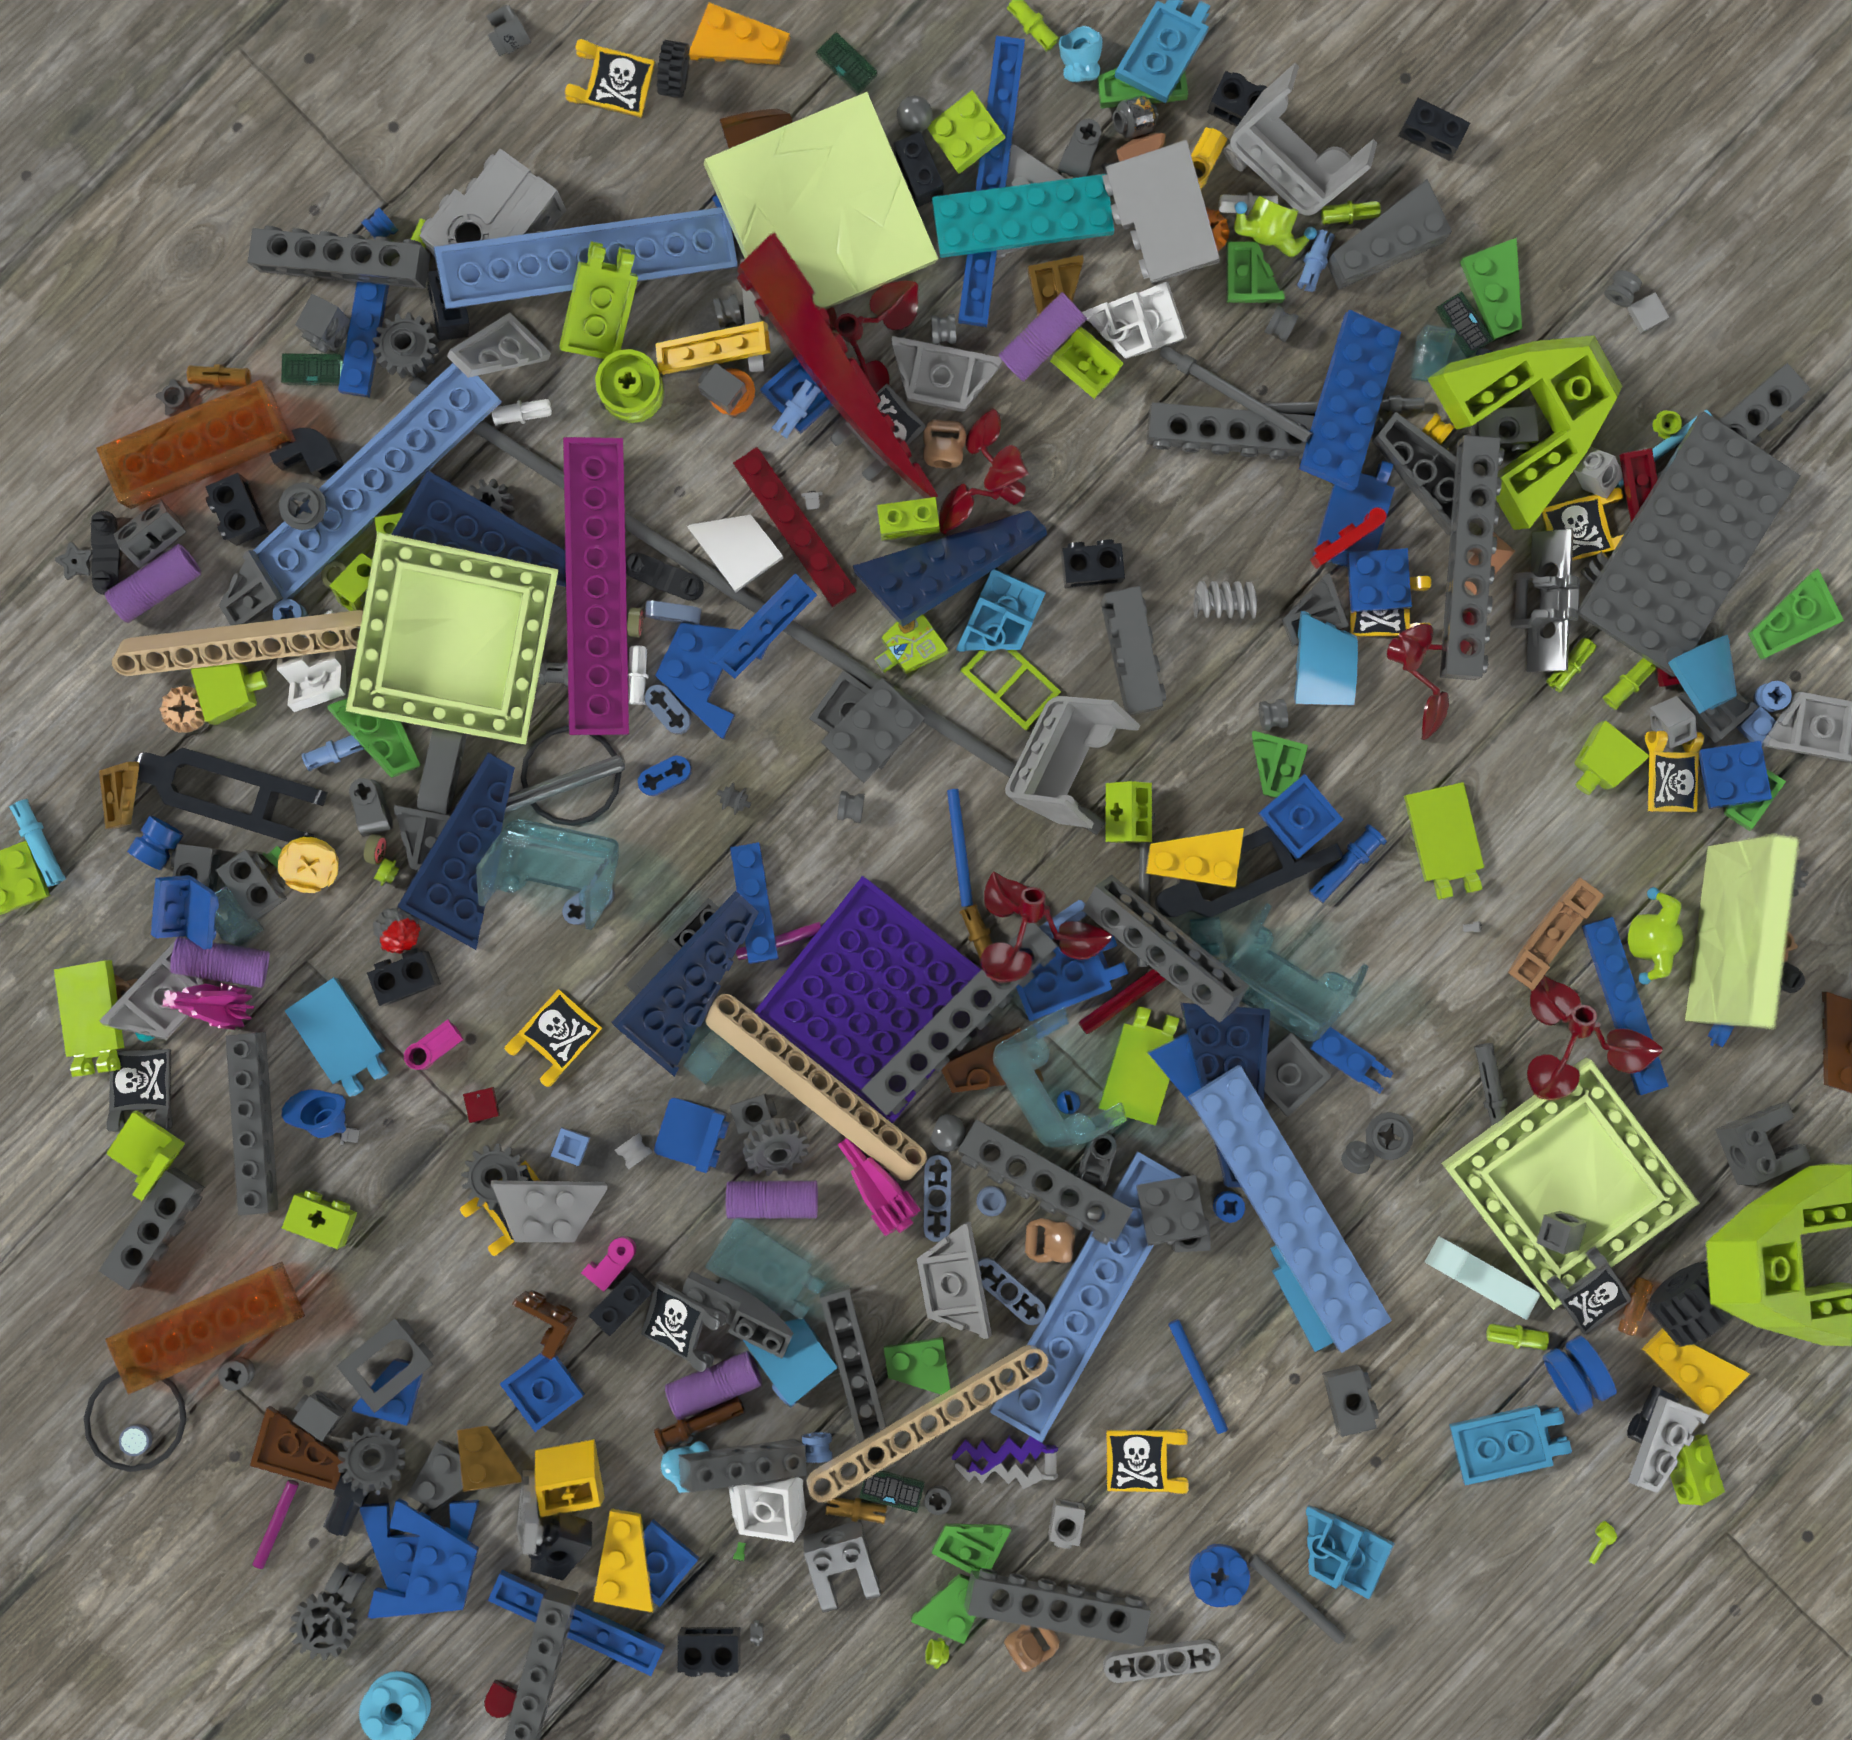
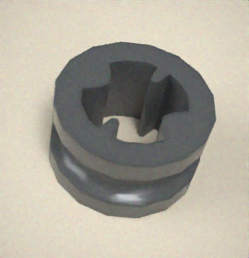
[924,1485,952,1515]

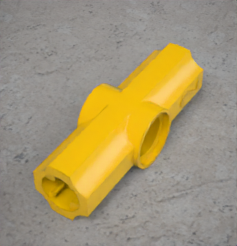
[1191,127,1228,190]

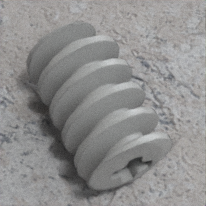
[1193,581,1257,619]

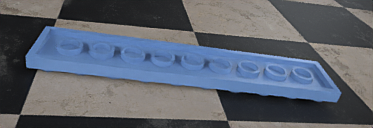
[434,207,738,309]
[254,363,502,599]
[1188,1065,1392,1353]
[990,1151,1181,1442]

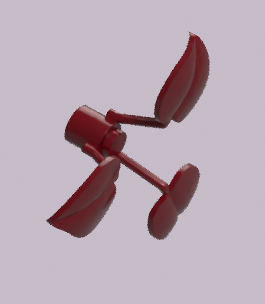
[826,280,918,393]
[939,408,1029,535]
[1387,611,1474,740]
[981,871,1112,982]
[1527,976,1663,1100]

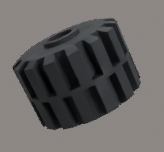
[1647,1261,1734,1347]

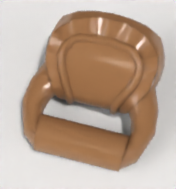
[923,420,967,469]
[1025,1218,1075,1263]
[1004,1625,1060,1672]

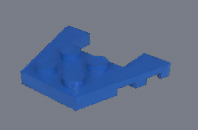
[655,623,769,739]
[368,1498,479,1618]
[360,1500,479,1594]

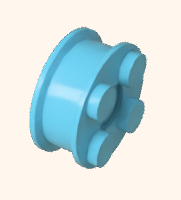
[359,1671,431,1740]

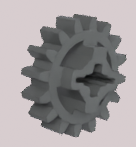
[289,1591,358,1661]

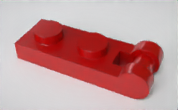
[1310,507,1386,569]

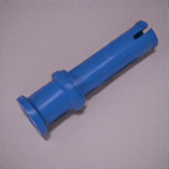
[1309,824,1387,903]

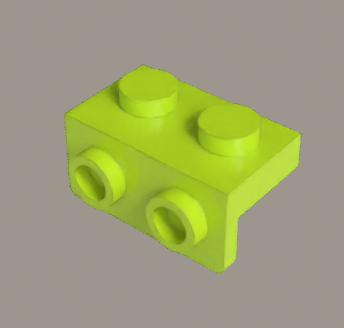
[1050,327,1123,399]
[1670,1434,1725,1506]

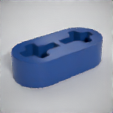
[638,755,692,796]

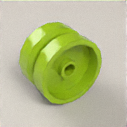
[595,349,665,423]

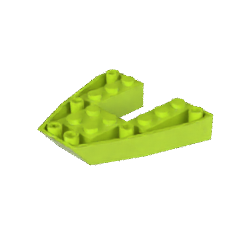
[1427,335,1622,530]
[1706,1163,1852,1346]

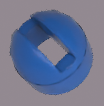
[1056,1090,1081,1114]

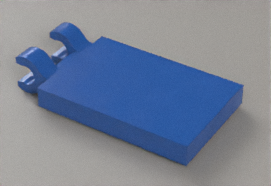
[1313,461,1395,567]
[1016,935,1128,1021]

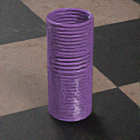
[999,292,1087,381]
[105,544,201,623]
[170,936,270,988]
[726,1180,818,1219]
[665,1350,762,1420]

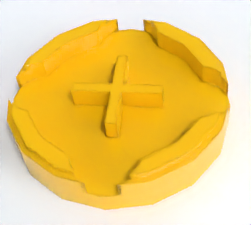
[278,837,339,893]

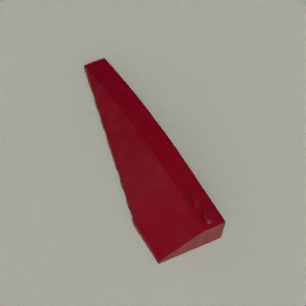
[737,232,938,499]

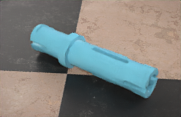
[9,799,66,887]

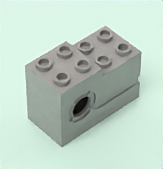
[1102,140,1220,284]
[419,149,566,256]

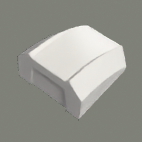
[729,1477,807,1542]

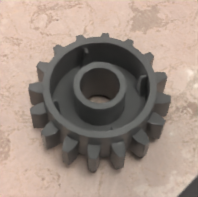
[372,312,439,379]
[742,1118,810,1176]
[461,1144,529,1210]
[338,1426,405,1496]

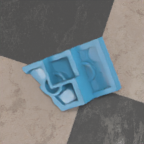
[956,568,1046,652]
[1294,611,1358,705]
[1668,635,1737,714]
[742,1318,838,1406]
[1306,1505,1395,1599]

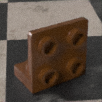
[512,1290,578,1360]

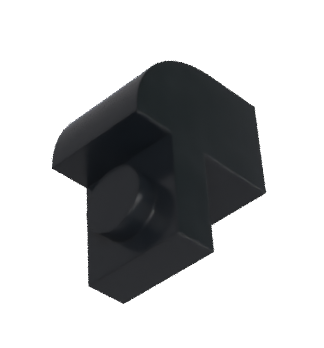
[269,428,344,479]

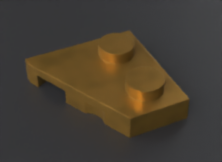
[1027,255,1084,316]
[99,761,139,829]
[457,1426,522,1492]

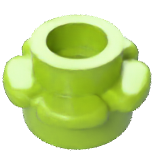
[1652,410,1682,439]
[373,858,399,886]
[925,1638,949,1669]

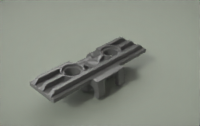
[1511,529,1580,672]

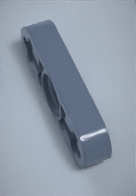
[923,1154,951,1242]
[978,1257,1046,1325]

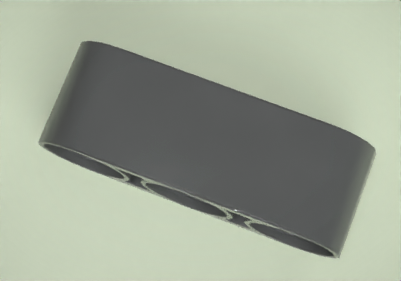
[417,728,466,815]

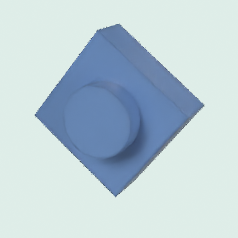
[1736,706,1776,744]
[551,1127,590,1166]

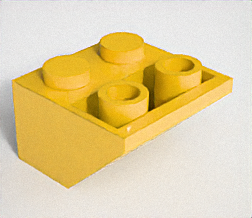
[535,1439,605,1518]

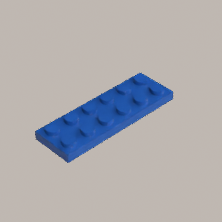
[1299,310,1401,491]

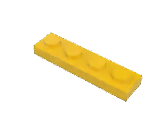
[655,321,771,375]

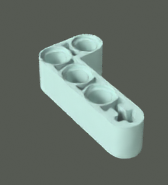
[1425,1236,1541,1320]

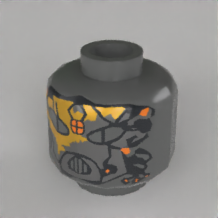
[1113,96,1158,139]

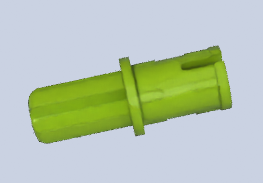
[1321,200,1381,225]
[1546,638,1596,693]
[1603,658,1656,710]
[1486,1324,1549,1351]

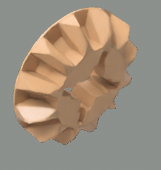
[159,686,205,733]

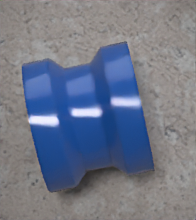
[361,208,399,239]
[1212,1191,1245,1223]

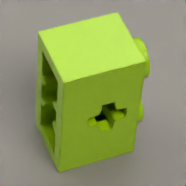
[1105,781,1152,843]
[281,1190,357,1249]

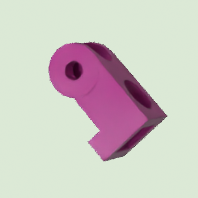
[581,1236,637,1292]

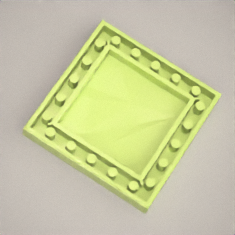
[704,92,938,331]
[346,532,558,745]
[1685,835,1798,1028]
[1441,1057,1700,1310]

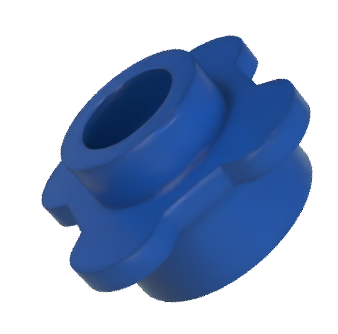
[1708,1024,1735,1048]

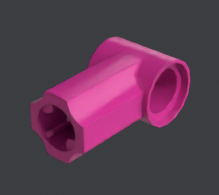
[404,1019,464,1070]

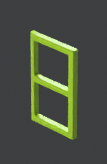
[961,649,1061,731]

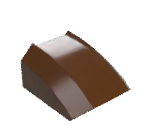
[719,109,793,149]

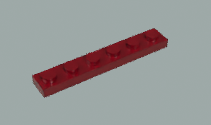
[733,447,856,609]

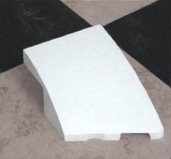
[1082,282,1187,358]
[687,515,783,592]
[277,610,346,712]

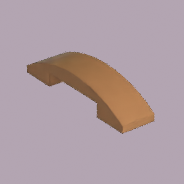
[1508,877,1604,991]

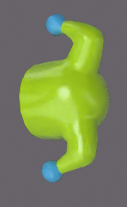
[1234,196,1317,257]
[1628,887,1683,985]

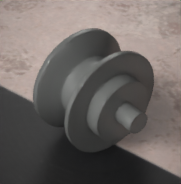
[717,783,752,815]
[1341,1141,1375,1174]

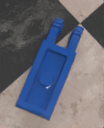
[1309,1024,1394,1094]

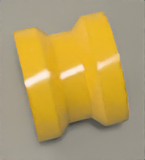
[1421,412,1454,445]

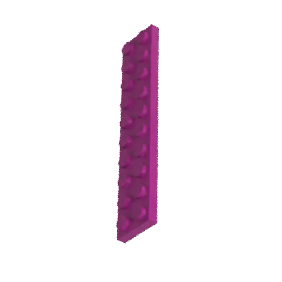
[563,437,629,735]

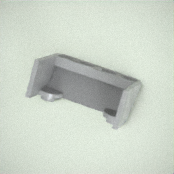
[1230,63,1377,215]
[1005,696,1141,828]

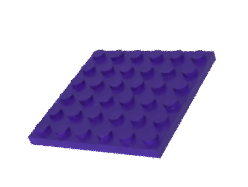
[754,876,1001,1124]

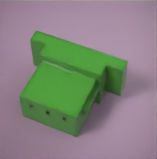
[262,846,282,868]
[733,1542,746,1563]

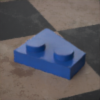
[352,1358,423,1426]

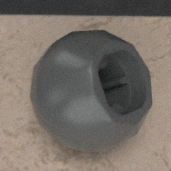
[897,95,933,134]
[930,1114,966,1152]

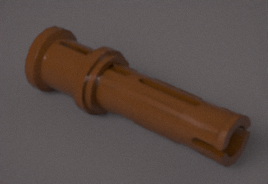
[654,1396,746,1454]

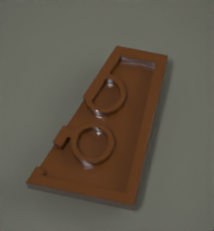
[1822,992,1852,1094]
[941,1027,1045,1093]
[250,1406,343,1490]

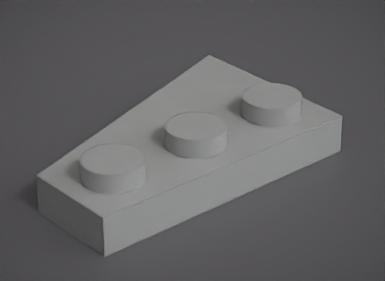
[447,313,551,378]
[1628,1396,1709,1493]
[516,1470,543,1555]

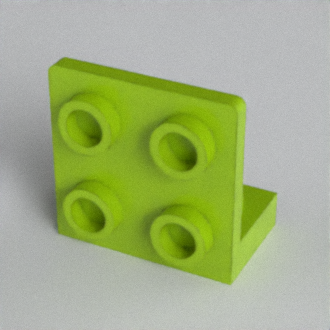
[107,1110,185,1201]

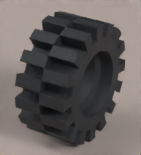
[657,40,690,98]

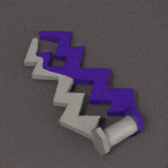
[952,1436,1058,1489]

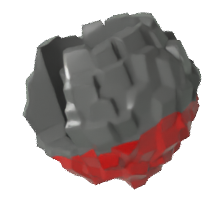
[373,907,421,954]

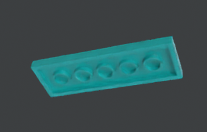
[932,174,1115,258]

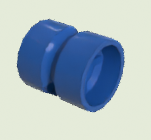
[127,815,184,871]

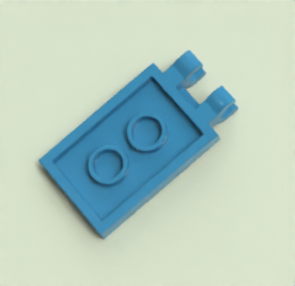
[1115,0,1211,103]
[285,977,389,1097]
[1270,1245,1333,1352]
[1449,1404,1572,1485]

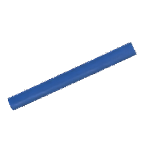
[947,789,973,907]
[1168,1319,1228,1434]

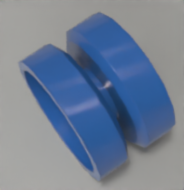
[1542,1335,1617,1415]

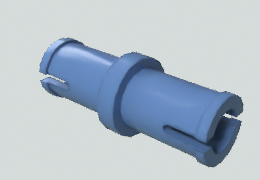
[1297,230,1335,292]
[771,379,821,439]
[302,735,365,771]

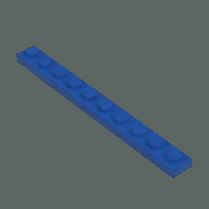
[958,35,1025,327]

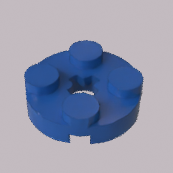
[1189,1544,1250,1607]

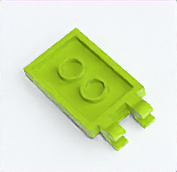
[559,241,638,359]
[1404,782,1484,900]
[54,960,125,1077]
[1098,1006,1180,1126]

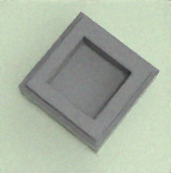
[1627,292,1669,334]

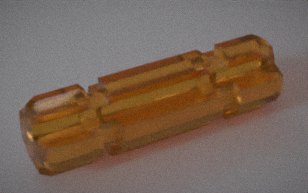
[1618,1277,1654,1336]

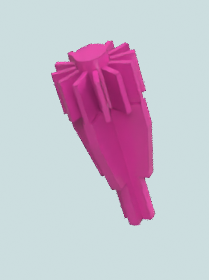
[162,983,254,1030]
[838,1138,921,1236]

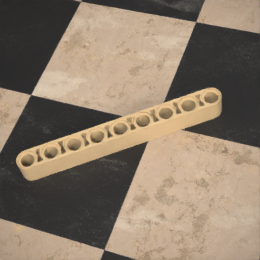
[112,610,364,676]
[705,994,927,1181]
[807,1345,1048,1502]

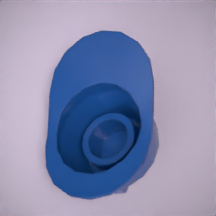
[281,1089,346,1138]

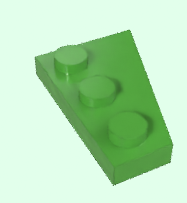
[1097,68,1188,109]
[1460,237,1522,342]
[1748,568,1844,660]
[327,698,420,778]

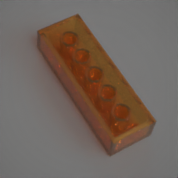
[96,380,293,510]
[105,1261,305,1395]

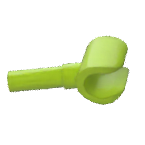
[1588,1521,1617,1565]

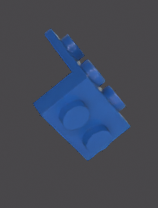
[151,875,219,950]
[654,1098,730,1173]

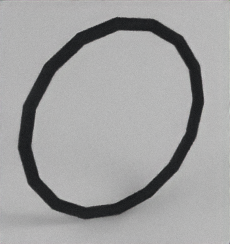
[520,725,622,826]
[84,1367,187,1472]

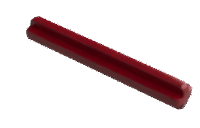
[1079,969,1166,1034]

